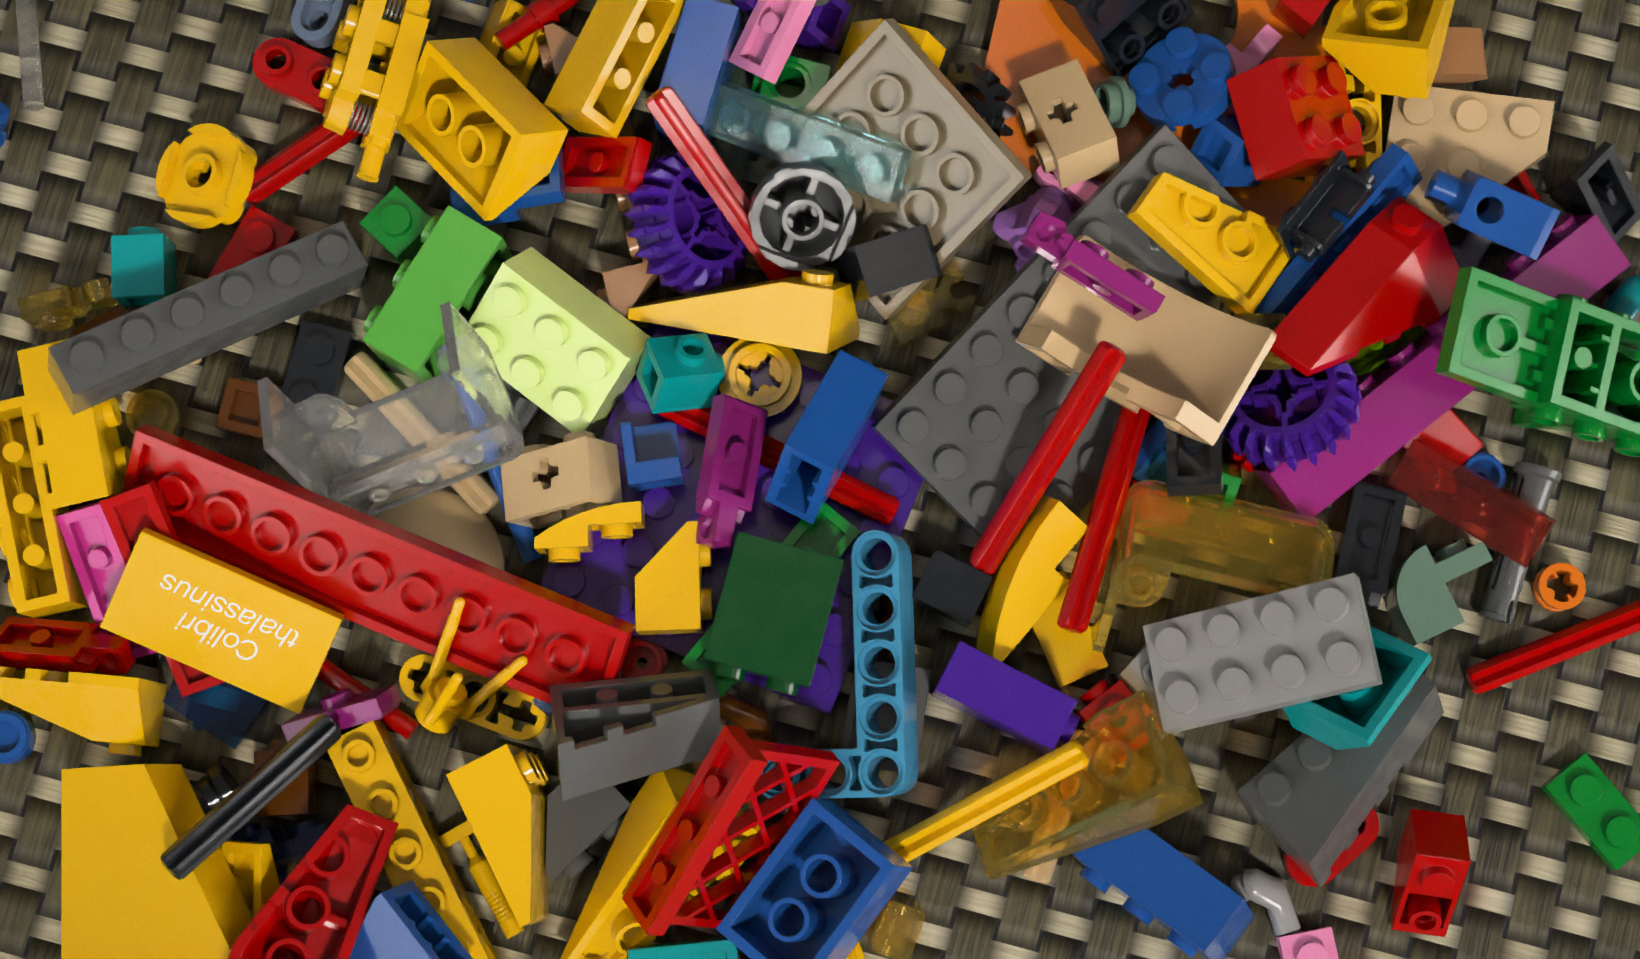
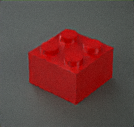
[1226,56,1366,181]

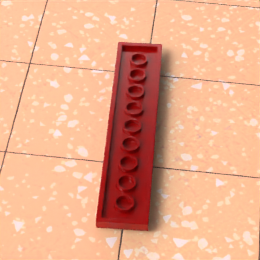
[122,423,635,704]

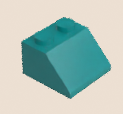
[1283,626,1432,750]

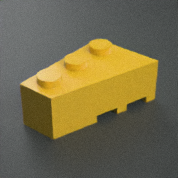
[17,339,131,511]

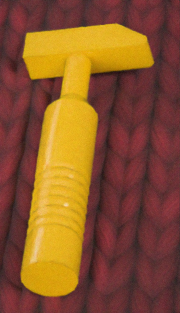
[438,820,526,940]

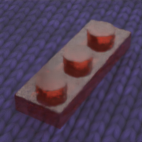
[1387,438,1557,568]

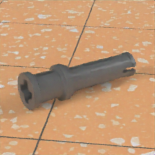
[1478,462,1562,625]

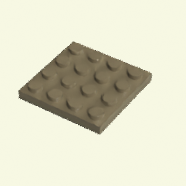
[752,18,1033,320]

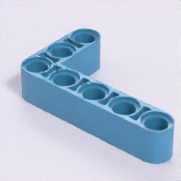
[761,530,919,799]

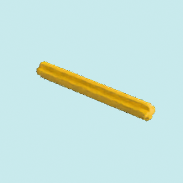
[884,740,1089,862]

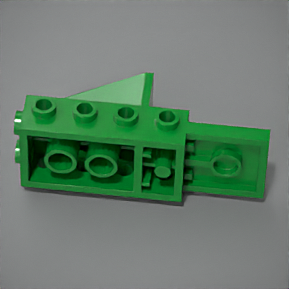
[1435,266,1640,457]

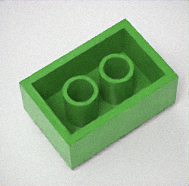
[362,205,513,391]

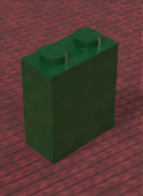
[704,531,844,696]

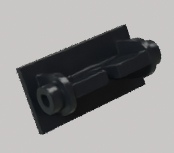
[1276,150,1376,262]

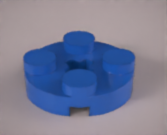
[1128,27,1236,132]

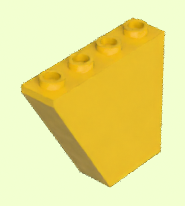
[61,764,253,959]

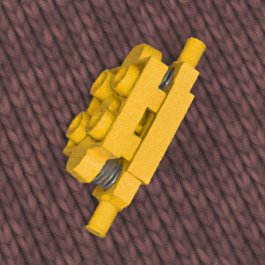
[318,0,431,183]

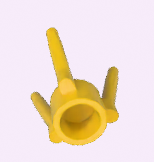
[415,597,528,734]

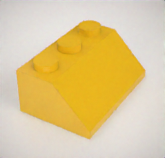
[396,37,568,221]

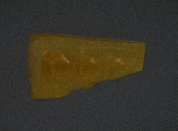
[972,690,1204,880]

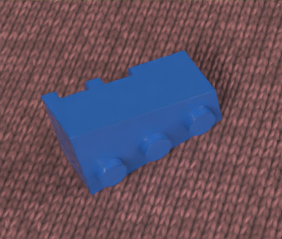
[1073,803,1255,959]

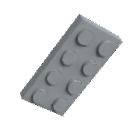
[1143,573,1383,734]

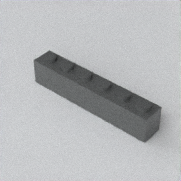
[48,221,368,415]

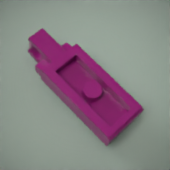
[1020,211,1166,321]
[696,394,768,549]

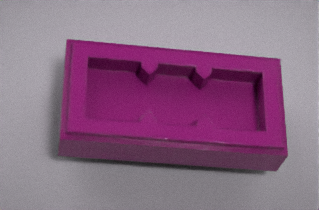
[281,684,402,742]

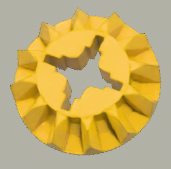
[719,339,802,417]

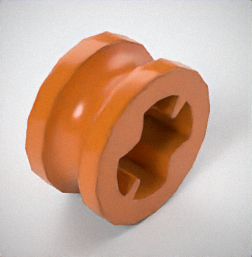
[1532,563,1586,612]

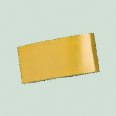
[534,501,645,563]

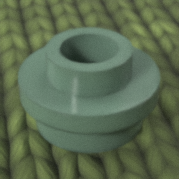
[1093,76,1136,129]

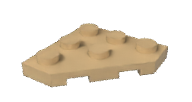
[1386,87,1555,229]

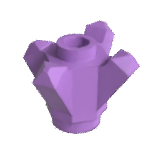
[992,187,1073,272]

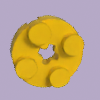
[156,123,257,229]

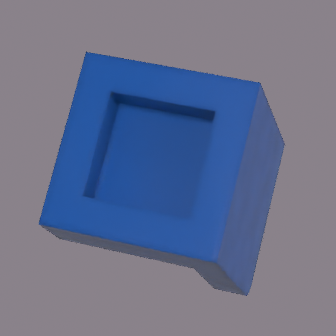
[1190,115,1262,187]
[620,421,685,492]

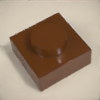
[215,377,282,442]

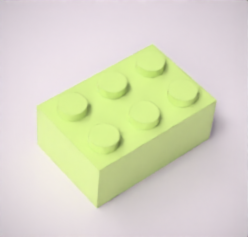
[456,247,651,433]

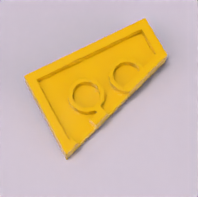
[1126,172,1290,318]

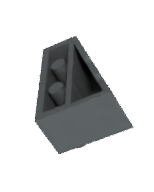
[550,669,721,801]

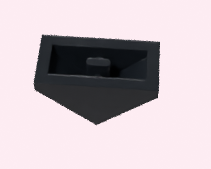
[1549,141,1640,244]
[834,223,942,302]

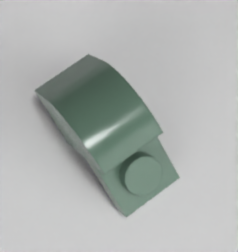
[1386,539,1493,646]

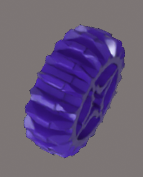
[624,151,749,293]
[1222,351,1362,472]

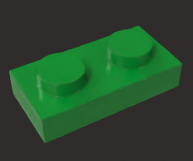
[1540,753,1640,870]

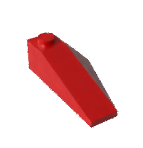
[1269,196,1459,377]

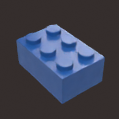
[716,798,914,959]

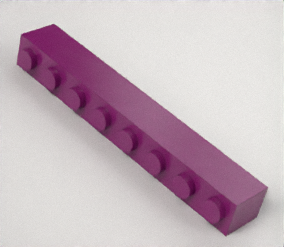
[1253,213,1631,523]

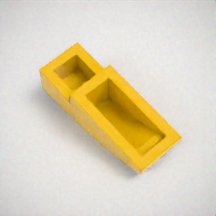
[976,495,1087,662]

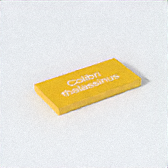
[100,527,345,714]

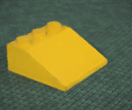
[446,744,552,927]

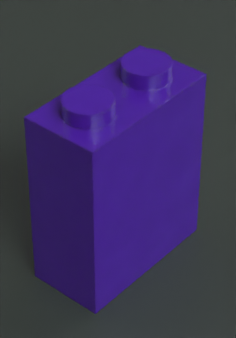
[931,641,1080,754]

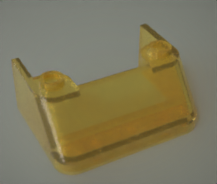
[1090,480,1335,653]

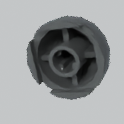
[748,161,856,271]

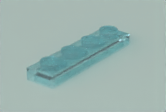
[709,83,912,203]

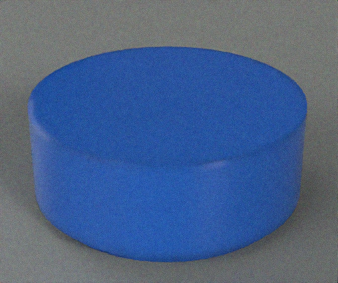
[0,710,36,764]

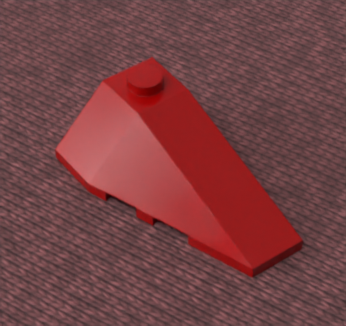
[227,804,399,959]

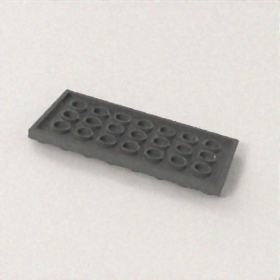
[870,125,1292,537]

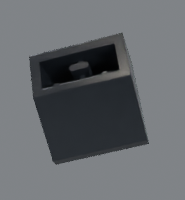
[1050,0,1194,77]

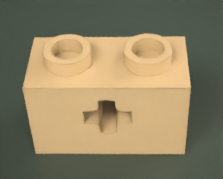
[1015,59,1120,189]
[500,431,623,529]

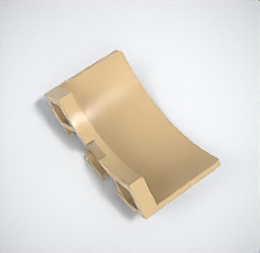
[1015,235,1277,446]

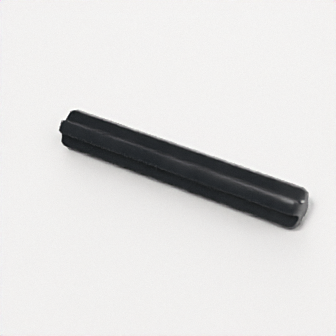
[160,714,341,880]

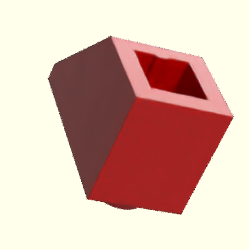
[1391,808,1471,937]

